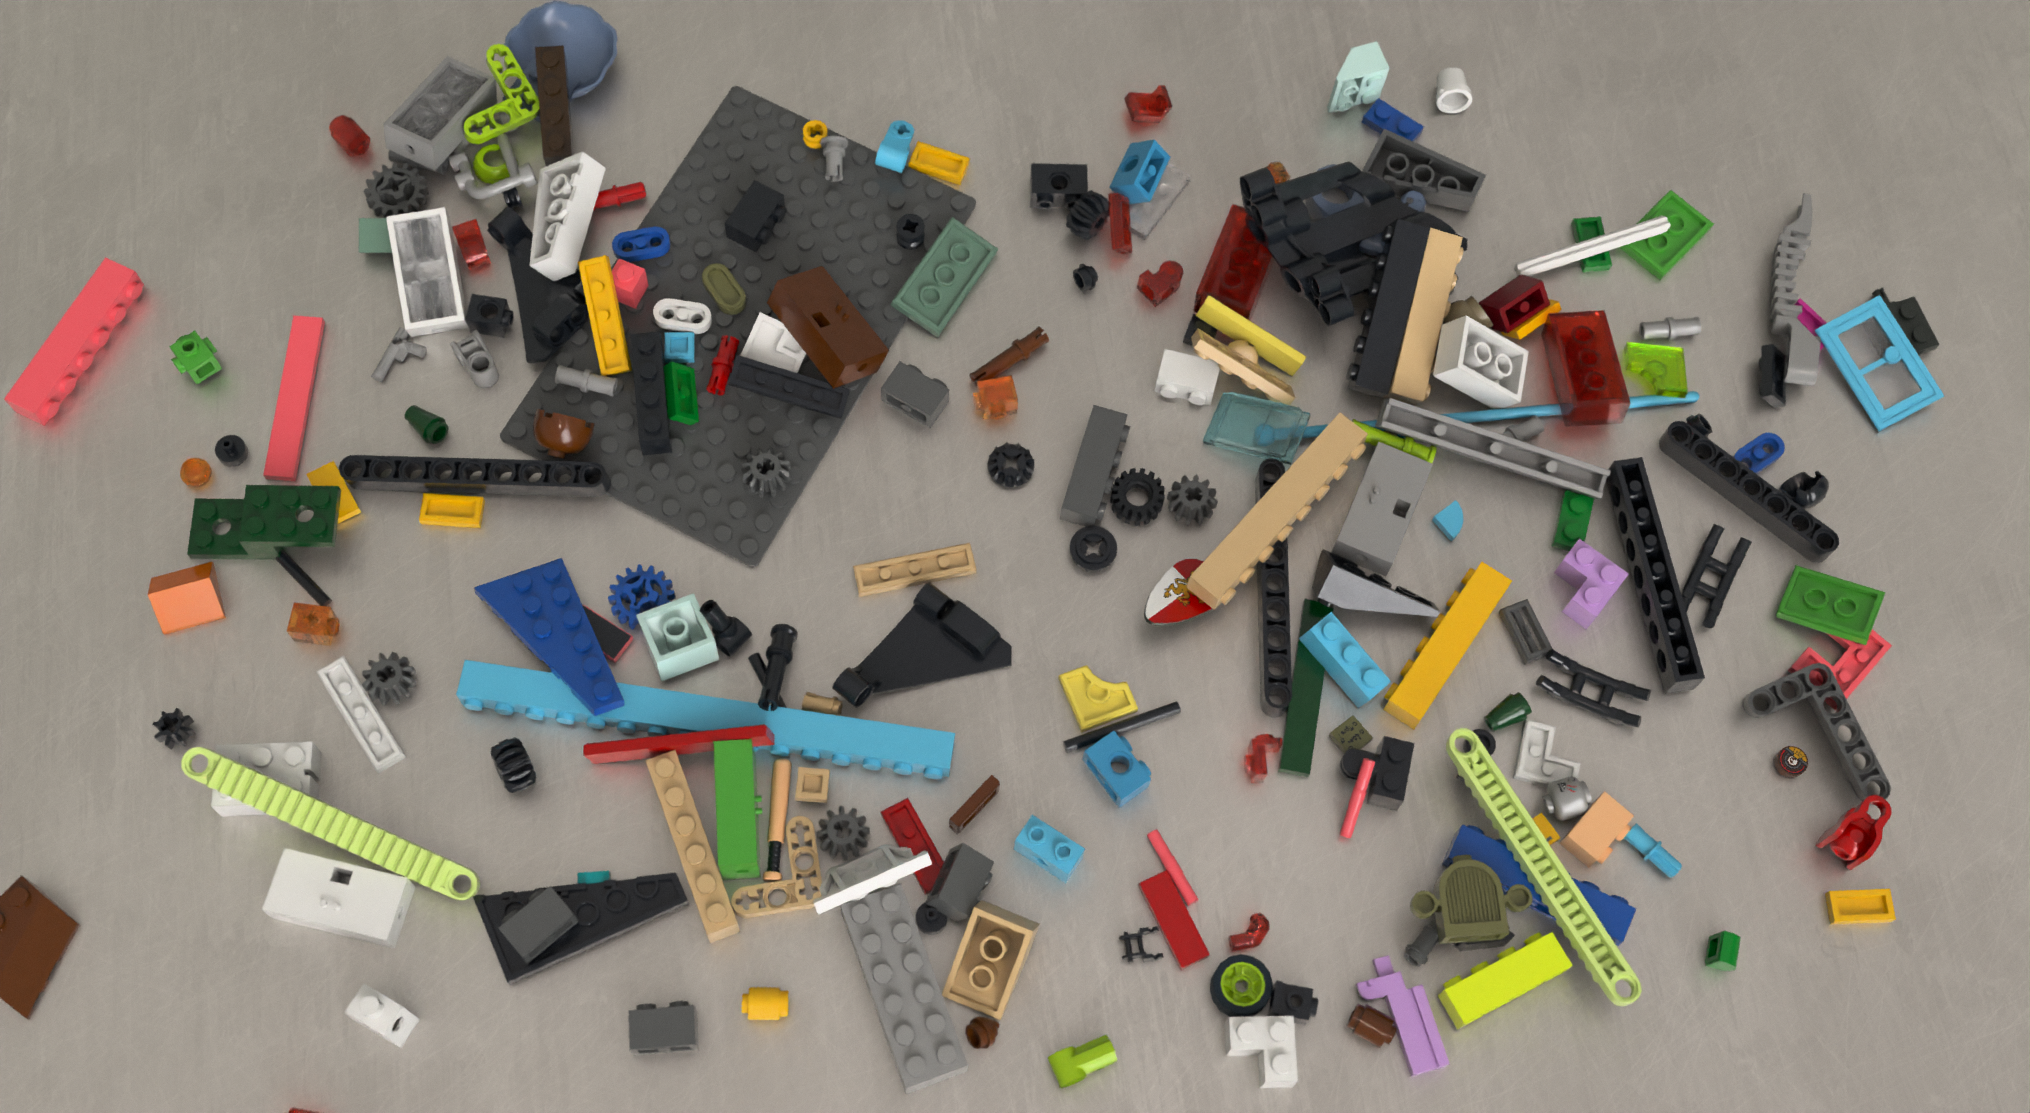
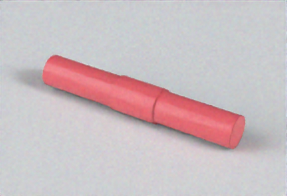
[1340,758,1375,838]
[1147,829,1199,906]

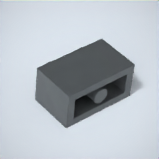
[881,361,949,428]
[925,843,994,922]
[499,886,579,964]
[628,1001,699,1055]

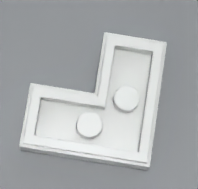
[1513,719,1581,787]

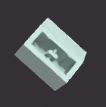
[1327,41,1389,113]

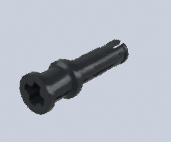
[758,624,798,711]

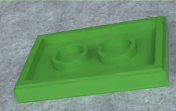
[1619,190,1714,280]
[1776,565,1885,645]

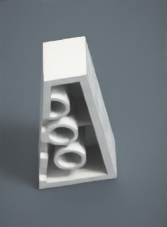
[529,151,606,281]

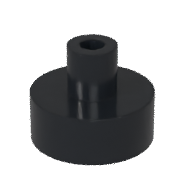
[215,435,248,467]
[916,903,948,935]

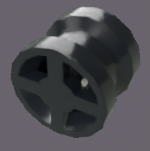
[896,214,925,250]

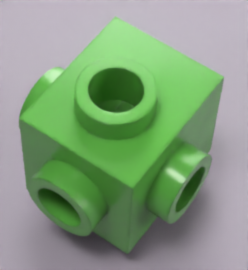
[169,330,222,384]

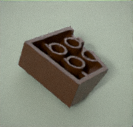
[0,875,80,1020]

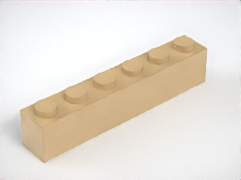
[1383,228,1463,406]
[646,750,740,943]

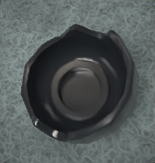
[1779,471,1829,509]

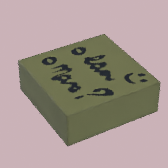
[1329,715,1373,754]

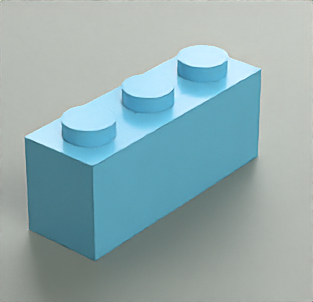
[1299,612,1391,708]

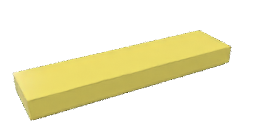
[1195,295,1306,377]

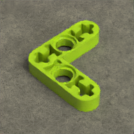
[463,44,540,144]

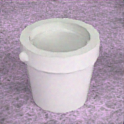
[1435,67,1472,113]

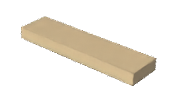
[853,543,977,597]

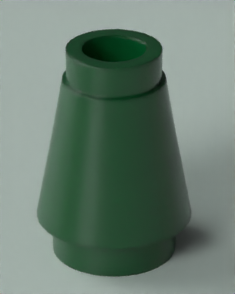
[404,405,449,444]
[1484,692,1532,732]

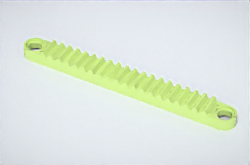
[1446,728,1641,1006]
[181,747,480,900]

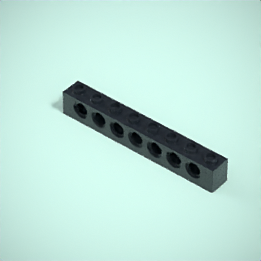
[1606,457,1705,694]

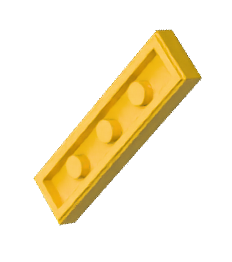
[578,255,632,377]

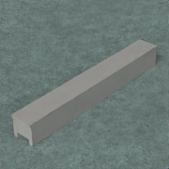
[1375,398,1611,499]

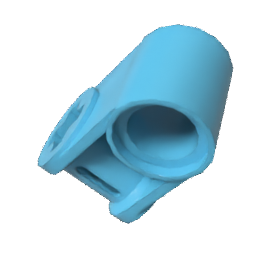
[875,120,914,173]

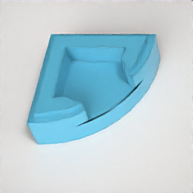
[1432,500,1463,542]

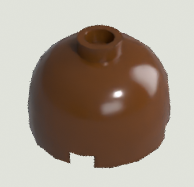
[533,409,595,459]

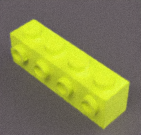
[1438,932,1573,1030]

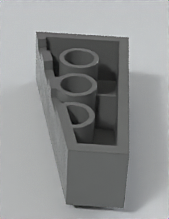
[1362,129,1486,212]

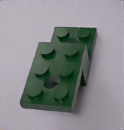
[187,485,341,560]

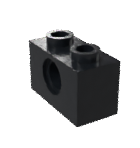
[1030,163,1088,210]

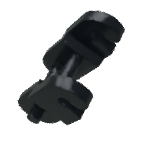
[1119,927,1164,963]

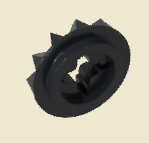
[988,442,1034,487]
[1070,526,1117,572]

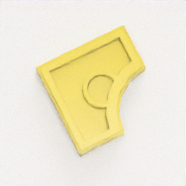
[1058,665,1138,733]

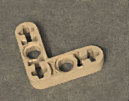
[731,816,822,918]

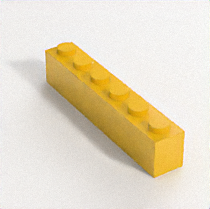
[1383,562,1512,729]

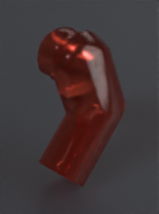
[1228,913,1270,951]

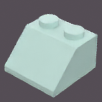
[636,593,719,682]

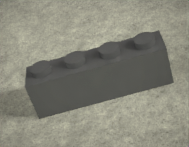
[1060,405,1130,527]

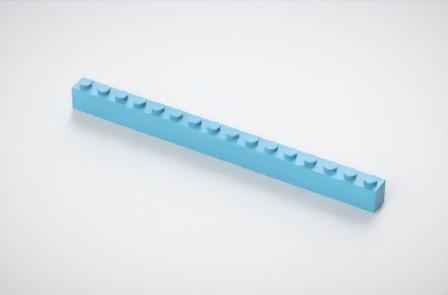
[456,660,955,779]

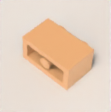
[1560,791,1634,868]

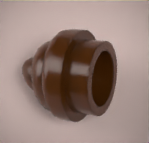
[965,1016,1000,1049]

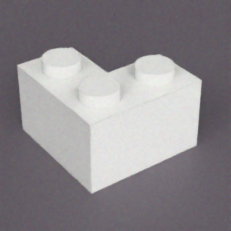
[1224,1016,1298,1088]

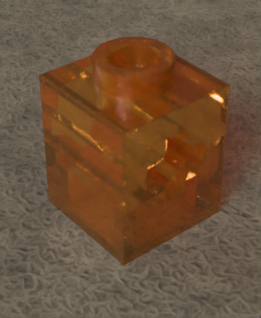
[287,602,340,646]

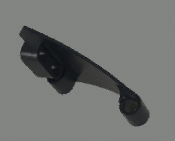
[487,207,589,363]
[832,582,1012,708]

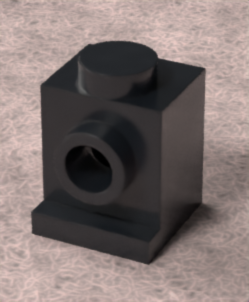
[1268,980,1318,1025]

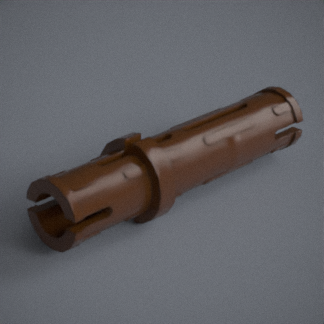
[969,327,1049,390]

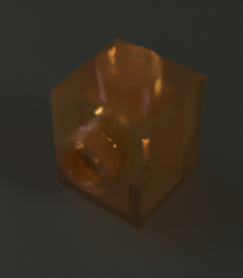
[973,375,1018,420]

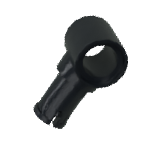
[700,600,752,657]

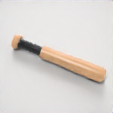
[763,758,792,883]

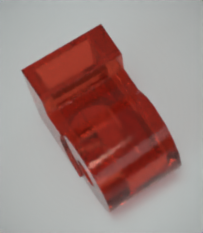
[452,219,491,270]
[1137,261,1184,307]

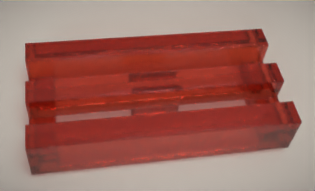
[1108,192,1132,255]

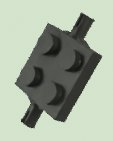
[1862,288,1939,366]

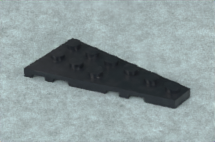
[473,872,689,985]

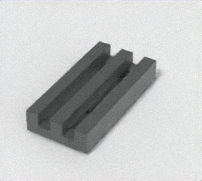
[1499,599,1553,665]

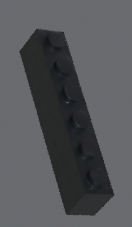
[1346,219,1430,397]

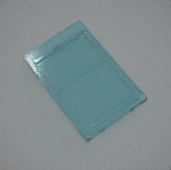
[1203,392,1311,465]

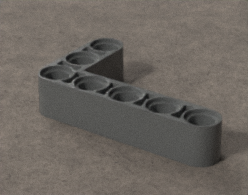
[1743,663,1891,801]

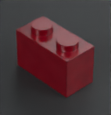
[1478,275,1550,333]

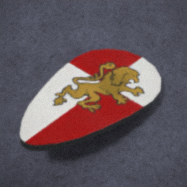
[1144,559,1213,626]

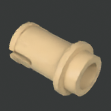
[802,692,843,716]

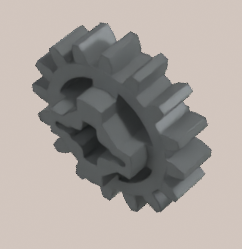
[364,162,429,218]

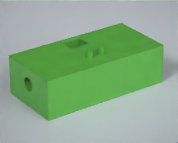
[714,739,763,881]

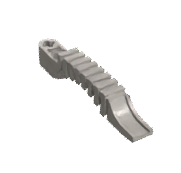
[1770,193,1821,386]

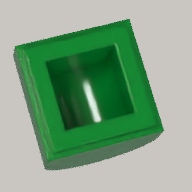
[1705,930,1741,971]

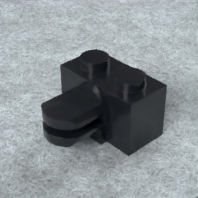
[1339,736,1414,811]

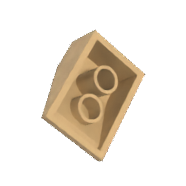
[942,900,1040,1020]

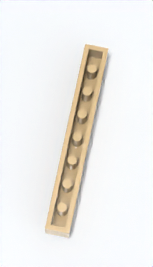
[1187,412,1368,610]

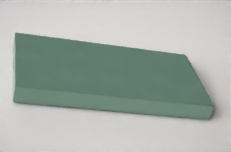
[890,217,999,338]

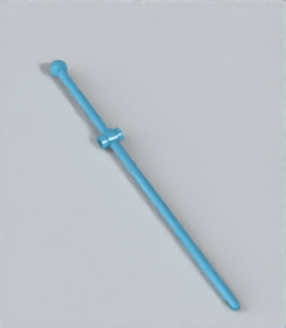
[1255,391,1699,448]

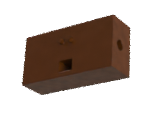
[767,266,889,389]

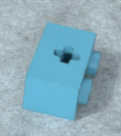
[1014,815,1085,883]

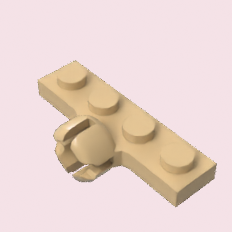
[1191,329,1295,407]

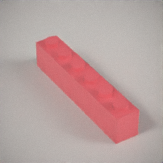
[4,257,144,426]

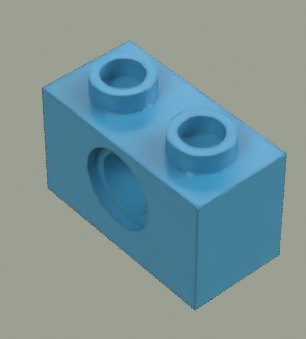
[1109,139,1171,205]
[1082,731,1151,808]

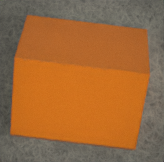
[148,562,226,635]

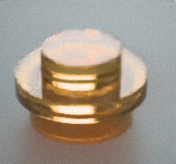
[180,458,212,487]

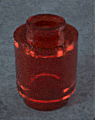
[329,115,370,157]

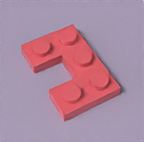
[1787,629,1892,710]

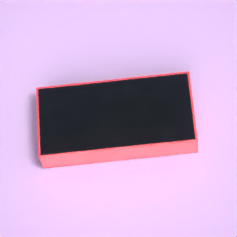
[582,605,634,663]

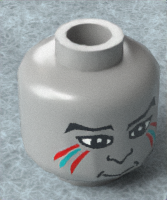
[1542,776,1592,821]

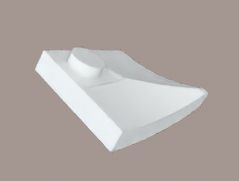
[740,312,806,373]

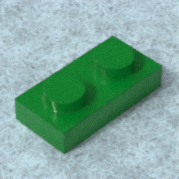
[664,361,699,426]
[1551,490,1594,551]

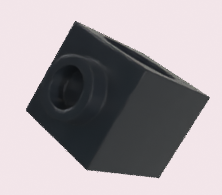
[465,294,514,338]

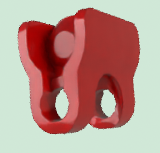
[1815,795,1892,870]

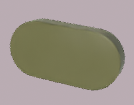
[702,263,746,315]

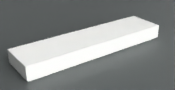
[316,656,406,774]

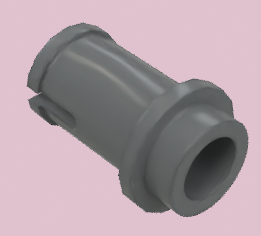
[1404,925,1439,967]

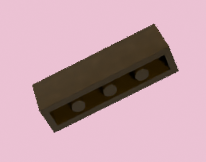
[535,46,574,166]

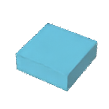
[664,332,695,363]

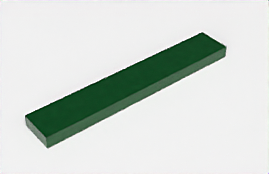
[1278,599,1334,777]

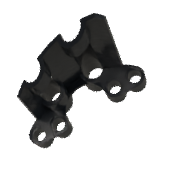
[1240,162,1467,326]

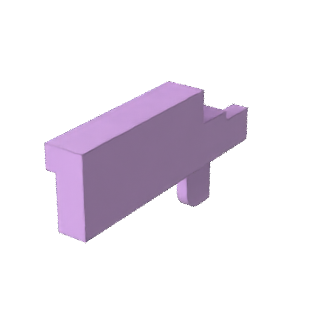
[1356,955,1450,1077]

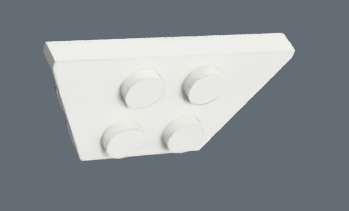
[813,844,932,914]

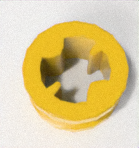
[803,120,828,149]

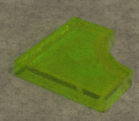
[1624,342,1688,398]

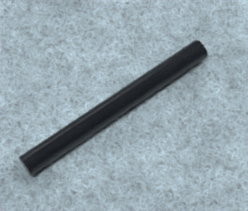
[1063,701,1181,753]

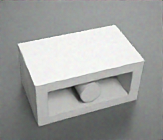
[1154,349,1220,405]

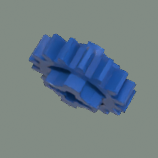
[608,564,676,630]

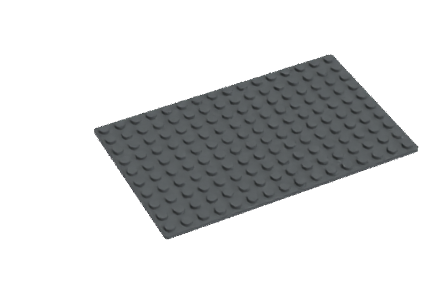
[500,86,976,568]

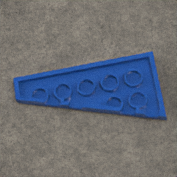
[474,558,625,716]

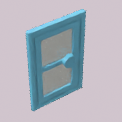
[1814,295,1944,432]

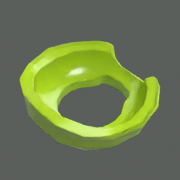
[473,144,518,184]

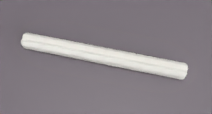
[1514,216,1670,277]

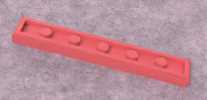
[263,316,325,481]

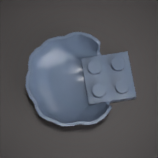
[503,0,618,123]

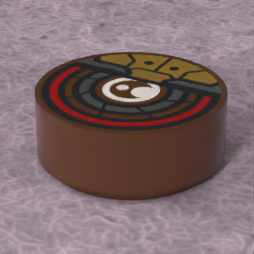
[1774,746,1808,778]

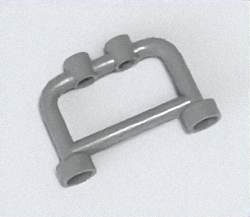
[448,112,538,199]

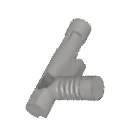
[371,327,426,382]

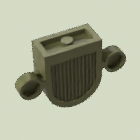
[1410,855,1532,944]

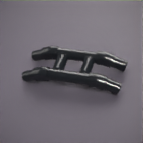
[1681,524,1752,628]
[1536,649,1651,728]

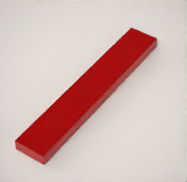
[583,724,775,764]

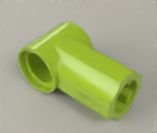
[1048,1034,1118,1088]

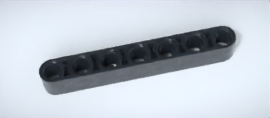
[1659,421,1839,563]

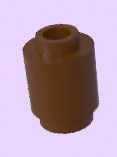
[1347,1003,1397,1047]

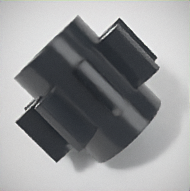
[152,708,196,749]

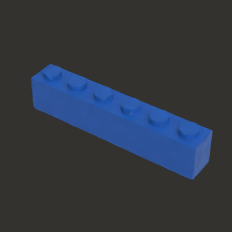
[1441,824,1636,946]

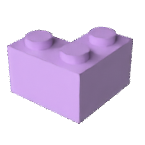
[1554,539,1629,630]

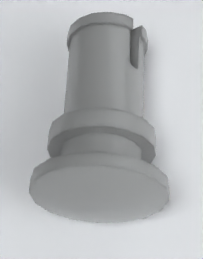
[820,136,848,182]

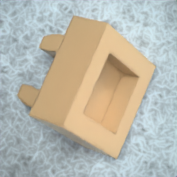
[795,767,830,803]

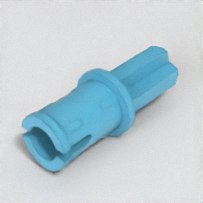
[1624,823,1682,878]

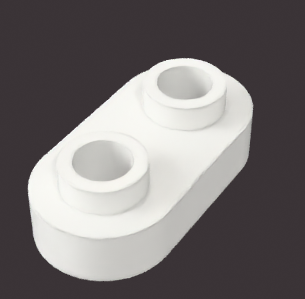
[653,298,712,334]

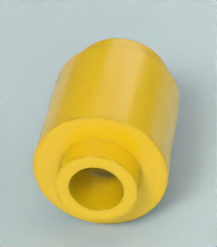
[742,987,789,1020]

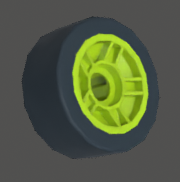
[1210,954,1273,1017]

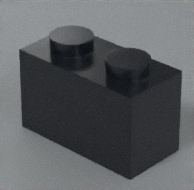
[725,180,787,252]

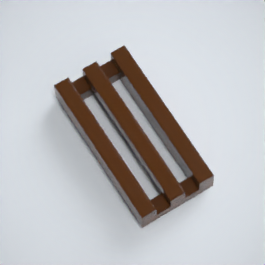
[949,775,1000,834]

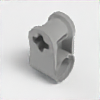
[450,330,499,388]

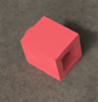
[612,259,649,309]

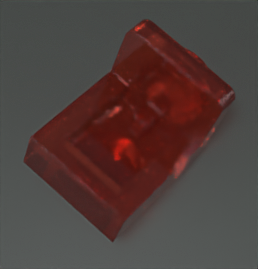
[1124,85,1172,123]
[1244,734,1282,783]

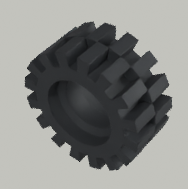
[1110,468,1165,526]

